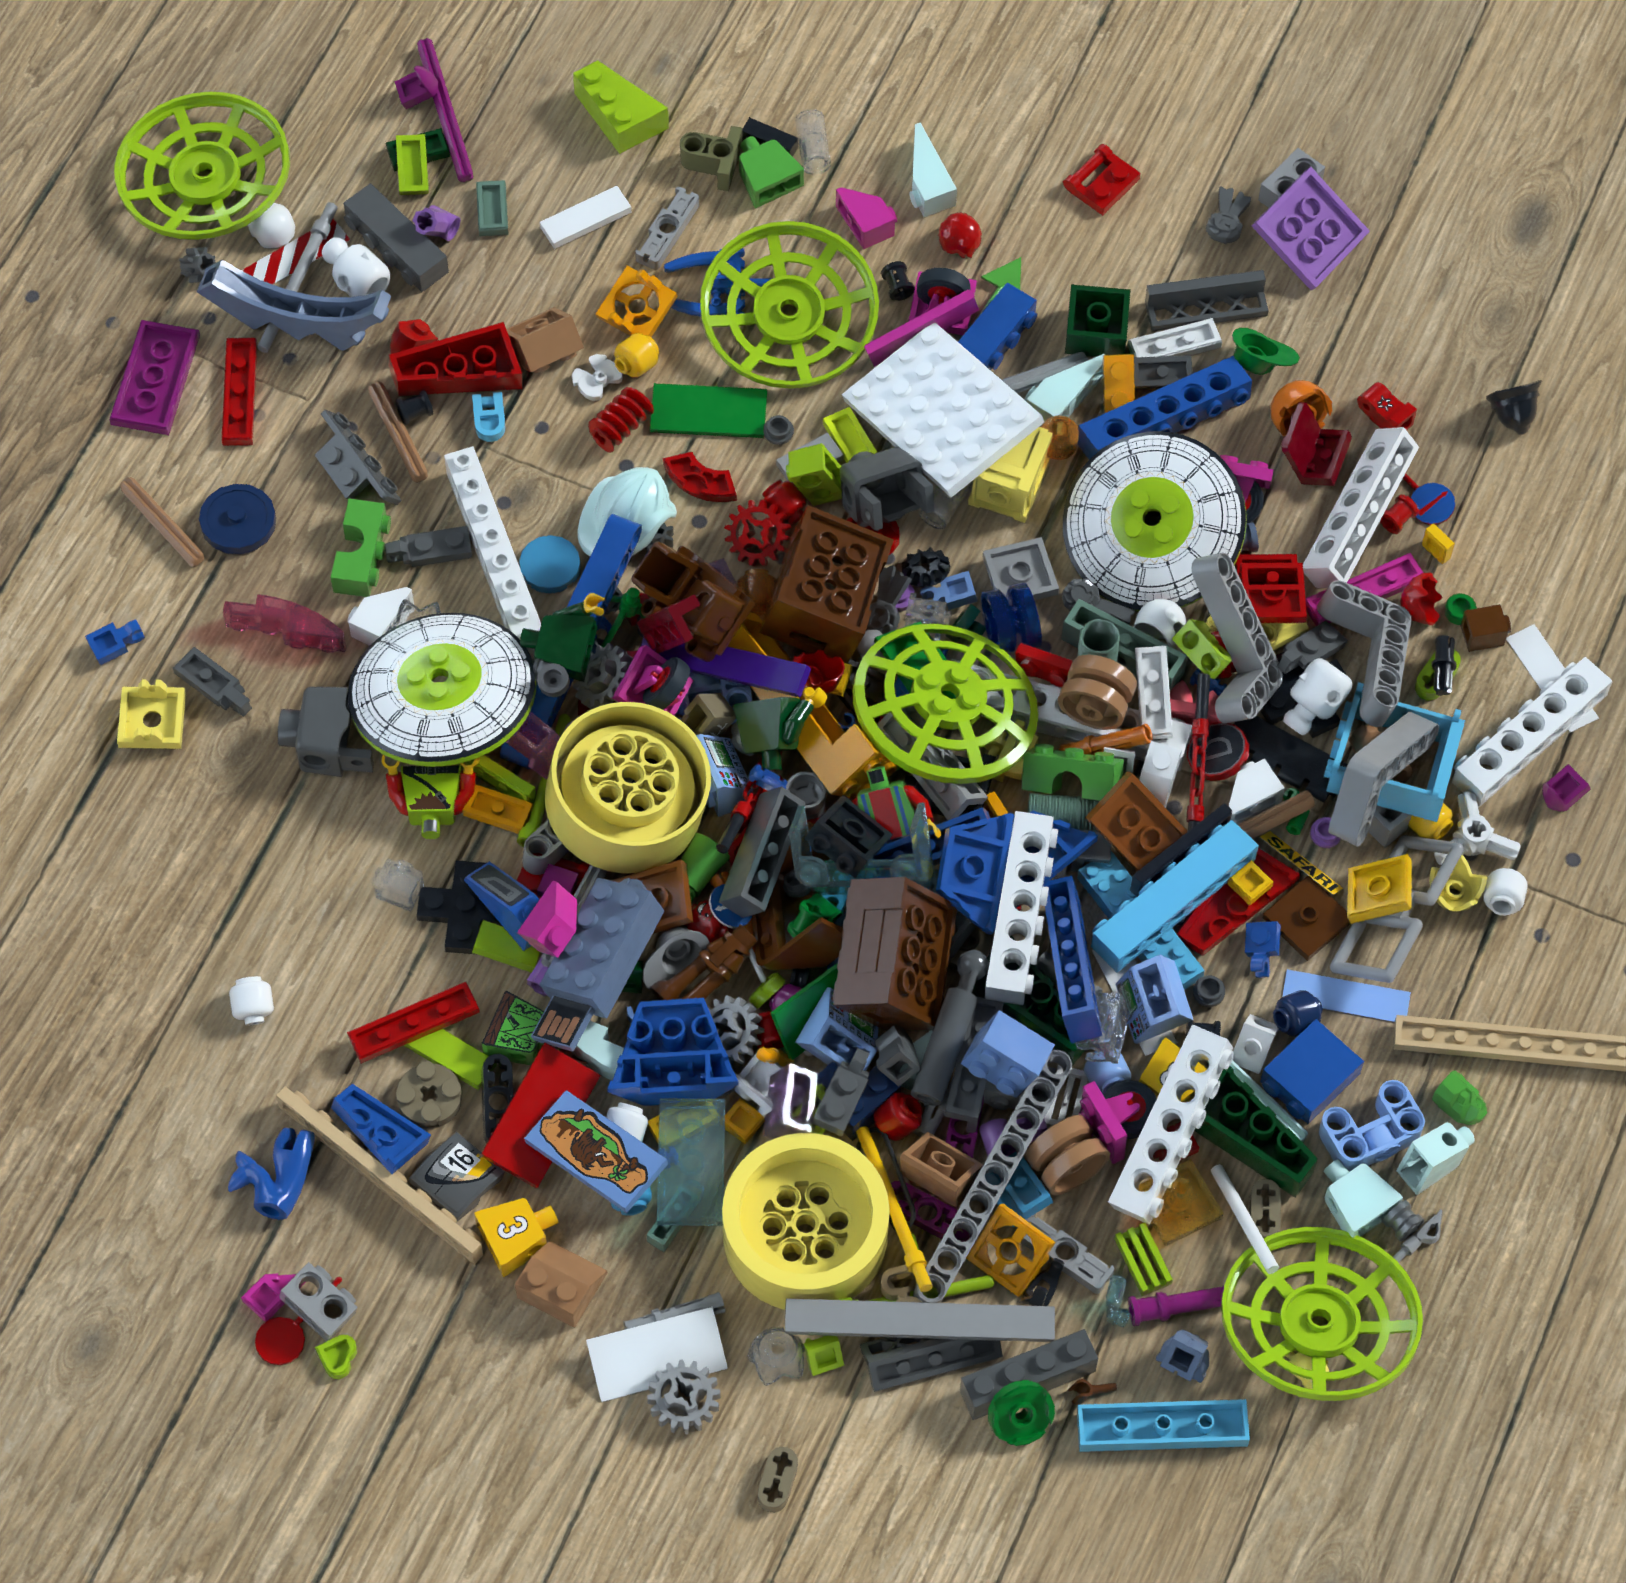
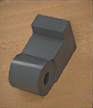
[875,1024,921,1086]

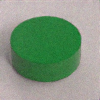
[1444,593,1477,625]

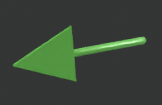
[973,257,1021,323]

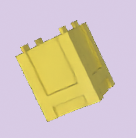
[968,427,1053,523]

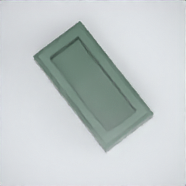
[476,180,509,236]

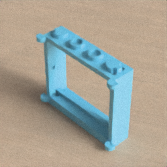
[1324,682,1465,822]

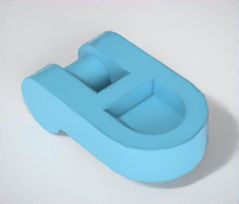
[472,392,505,442]

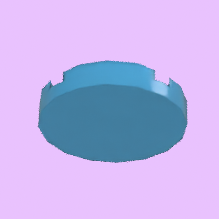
[519,535,581,594]

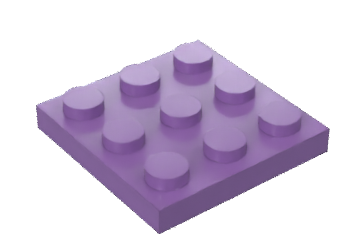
[1252,166,1370,290]

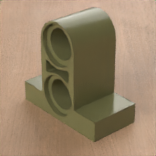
[680,126,743,192]

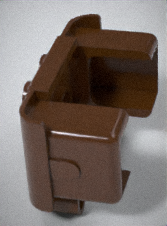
[631,542,756,662]

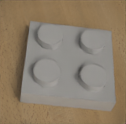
[982,537,1059,608]

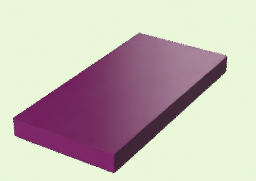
[109,320,200,435]

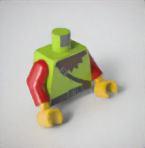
[381,755,480,839]

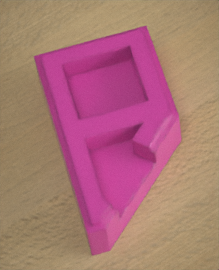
[241,1273,306,1322]

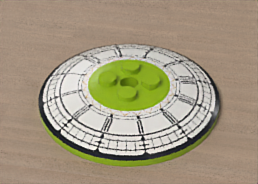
[1062,431,1246,611]
[348,613,537,767]

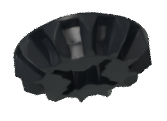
[901,547,950,587]

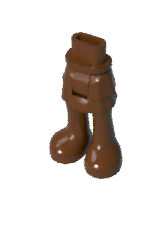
[650,924,758,1000]

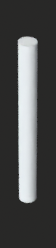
[1211,1164,1279,1274]

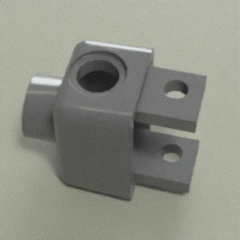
[840,447,935,531]
[278,687,374,777]

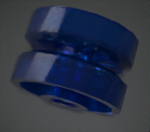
[981,582,1042,658]

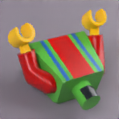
[852,766,941,843]

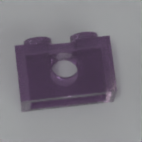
[763,1063,818,1139]

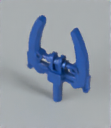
[664,248,773,317]

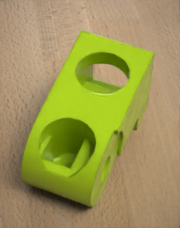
[1172,619,1232,679]

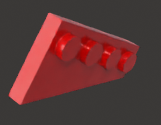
[1177,848,1300,956]

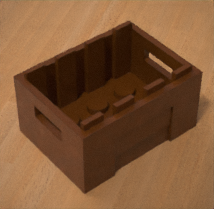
[759,505,894,664]
[832,877,957,1031]

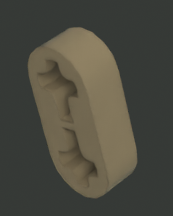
[1249,1179,1281,1238]
[758,1447,798,1513]

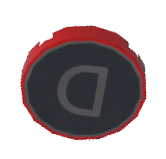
[1187,722,1249,781]

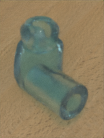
[1106,1275,1130,1327]

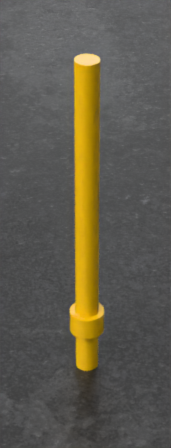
[856,1126,933,1292]

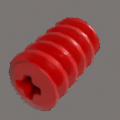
[588,387,654,453]

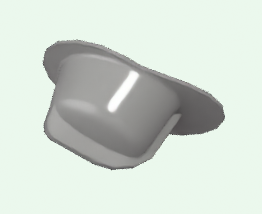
[643,927,709,990]

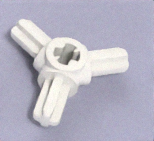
[1434,791,1520,865]

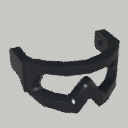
[1018,1258,1065,1306]

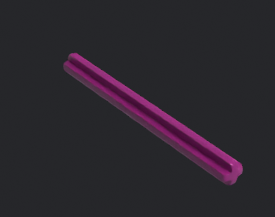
[417,38,474,182]

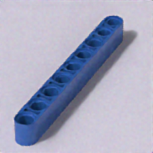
[500,514,642,770]

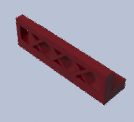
[637,594,700,654]

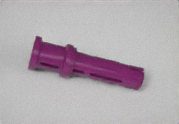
[1128,1285,1224,1326]

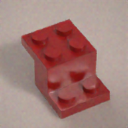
[1235,554,1307,623]

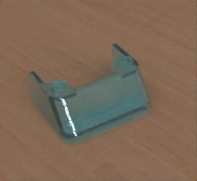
[789,803,934,895]

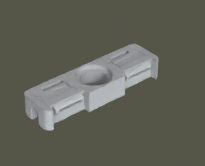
[635,187,699,270]
[1021,1214,1114,1294]

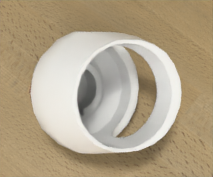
[1133,599,1186,650]

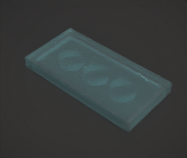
[657,1098,725,1226]

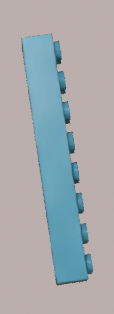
[1077,851,1205,990]
[1077,1399,1250,1452]

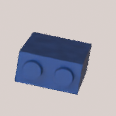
[1260,1019,1364,1124]

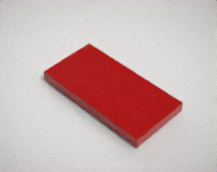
[480,1043,601,1188]

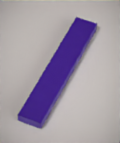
[641,638,811,698]

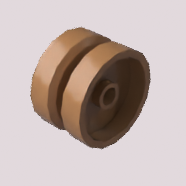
[1058,654,1137,730]
[1025,1115,1111,1196]

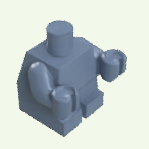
[1156,1330,1209,1383]

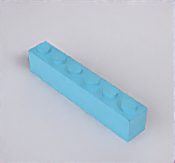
[1091,820,1259,973]

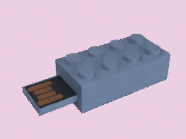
[531,877,664,1051]

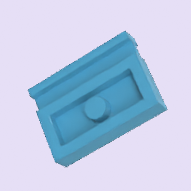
[985,1152,1053,1227]

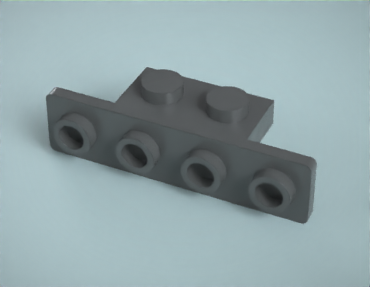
[315,409,402,505]

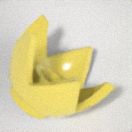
[1429,855,1487,912]

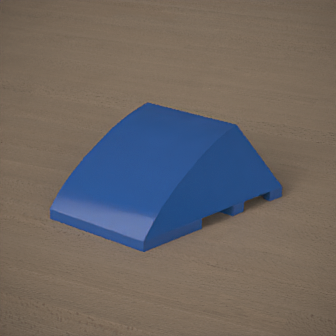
[607,998,739,1106]

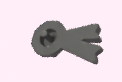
[1206,186,1251,244]
[866,566,912,634]
[1062,578,1135,625]

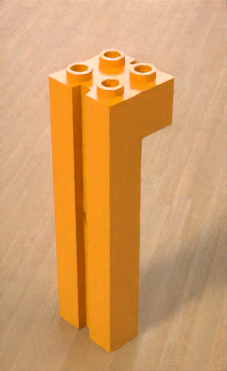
[727,612,897,799]

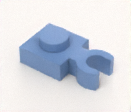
[920,571,978,612]

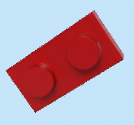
[1015,643,1073,687]

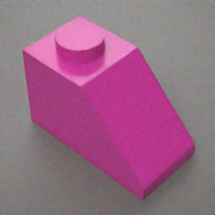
[836,187,897,250]
[517,881,577,958]

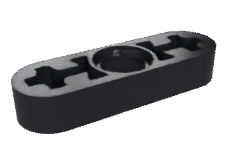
[481,1054,513,1143]

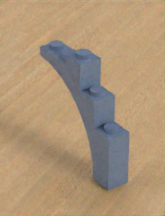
[197,260,391,351]

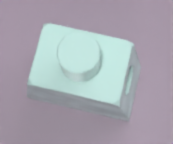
[1396,1122,1475,1195]
[1324,1159,1403,1238]

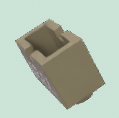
[680,693,736,737]

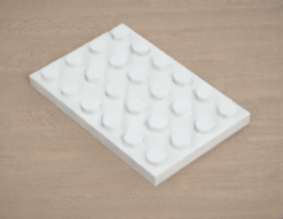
[842,323,1044,498]

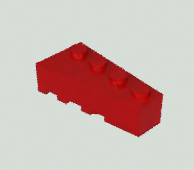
[389,322,522,396]

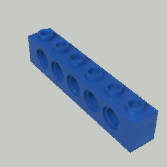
[1077,356,1252,459]
[1044,875,1103,1043]

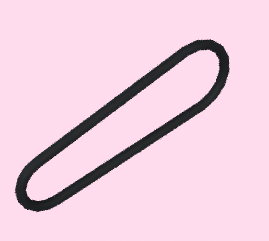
[856,1127,916,1231]

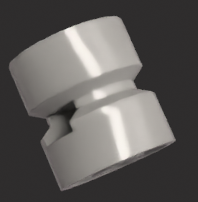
[786,772,826,822]

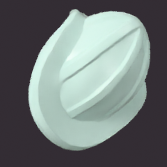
[577,467,677,557]

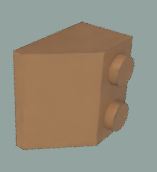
[506,307,584,373]
[900,1132,983,1207]
[515,1241,608,1328]

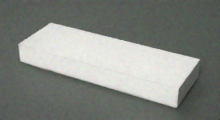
[540,186,632,249]
[1127,318,1222,357]
[1135,646,1173,739]

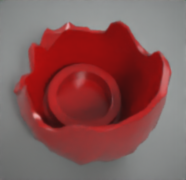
[938,212,982,258]
[1400,573,1442,626]
[793,649,845,695]

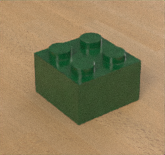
[1065,284,1131,357]

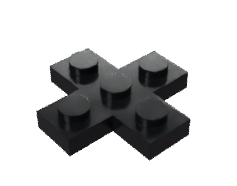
[1260,652,1346,738]
[417,860,503,954]

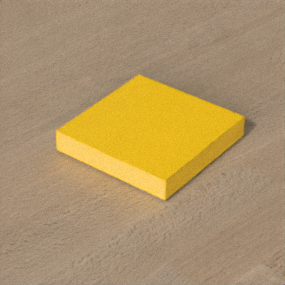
[1347,854,1412,924]

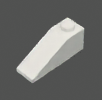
[1139,741,1182,808]

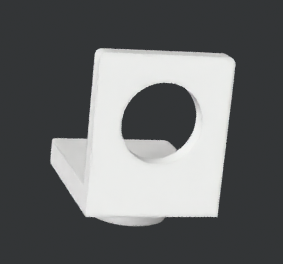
[1233,1014,1279,1074]

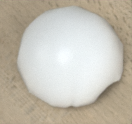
[248,203,295,248]

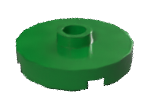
[988,1380,1055,1446]

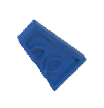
[331,1084,431,1174]

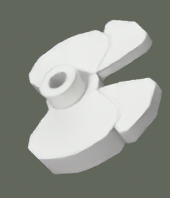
[572,354,623,401]

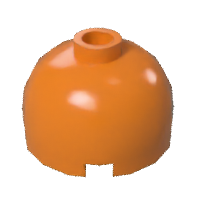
[1270,380,1332,437]

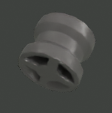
[1382,1200,1424,1242]

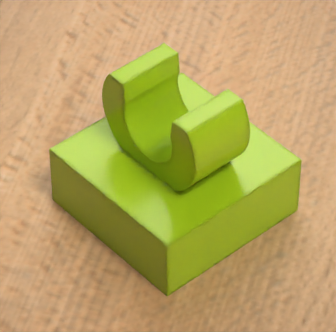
[803,1335,845,1376]

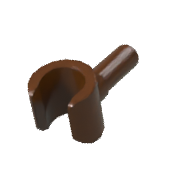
[1068,1379,1117,1406]

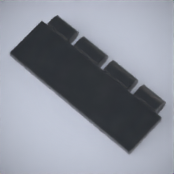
[1234,716,1348,803]

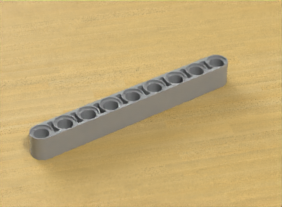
[913,1050,1072,1303]

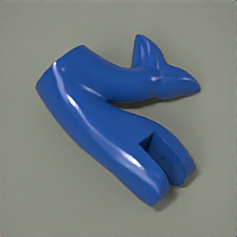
[228,1127,315,1220]

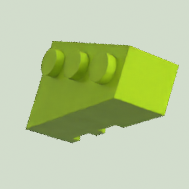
[573,60,669,154]

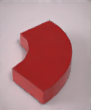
[663,452,737,502]

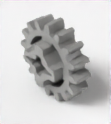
[573,643,633,709]
[708,995,764,1067]
[647,1359,721,1434]

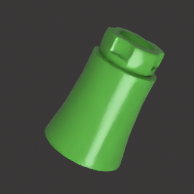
[681,833,730,904]

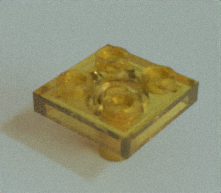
[1139,1159,1224,1247]

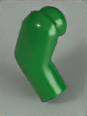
[1283,788,1310,835]

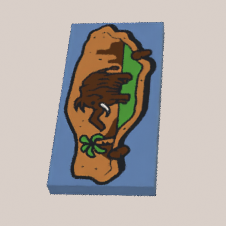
[524,1090,668,1213]

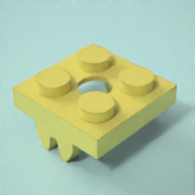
[117,679,186,749]

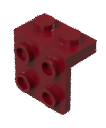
[1281,402,1352,486]

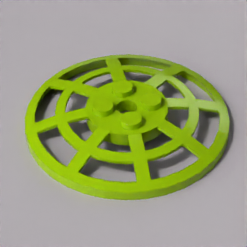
[114,92,290,240]
[700,221,879,389]
[852,624,1039,784]
[1221,1227,1423,1401]

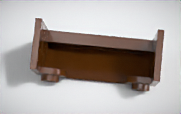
[751,822,843,970]

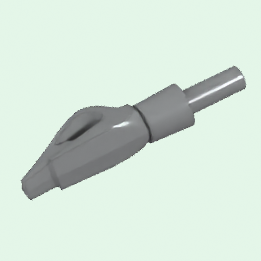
[1393,1209,1443,1263]

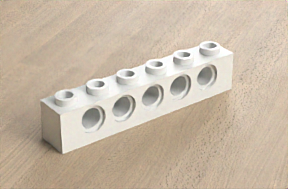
[1303,427,1419,588]
[1452,657,1612,807]
[985,811,1058,1005]
[1108,1024,1234,1225]

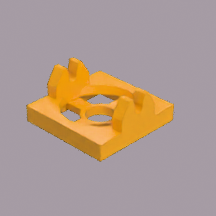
[596,265,678,337]
[966,1203,1056,1297]

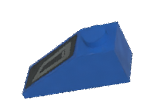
[464,861,540,951]

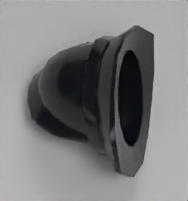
[1486,380,1542,435]

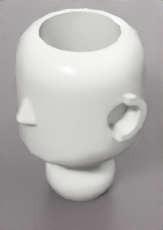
[322,237,390,297]
[1283,658,1352,736]

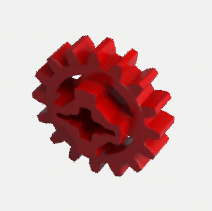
[724,500,791,566]

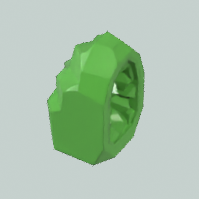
[1432,1070,1487,1125]

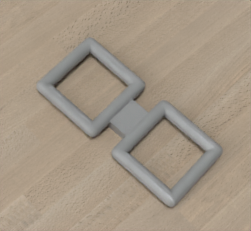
[1330,835,1464,983]

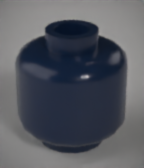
[1273,990,1323,1036]

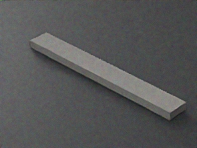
[785,1298,1055,1342]

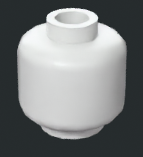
[1483,868,1527,916]
[229,976,274,1026]
[606,1102,648,1142]

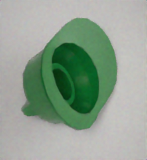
[1232,328,1300,375]

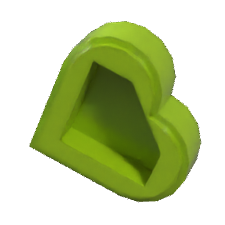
[749,972,786,1009]
[315,1334,357,1379]

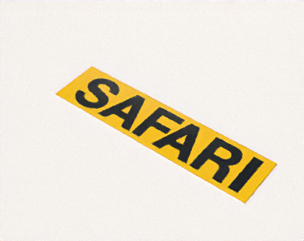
[1260,831,1343,895]

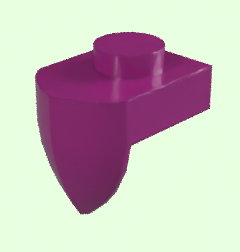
[394,65,438,110]
[1542,764,1591,812]

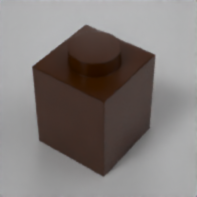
[1460,604,1511,652]

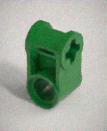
[787,893,843,938]

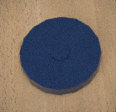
[199,484,276,554]

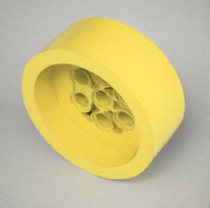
[545,702,711,873]
[722,1133,889,1310]

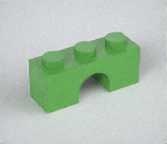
[330,498,391,597]
[1022,744,1124,801]

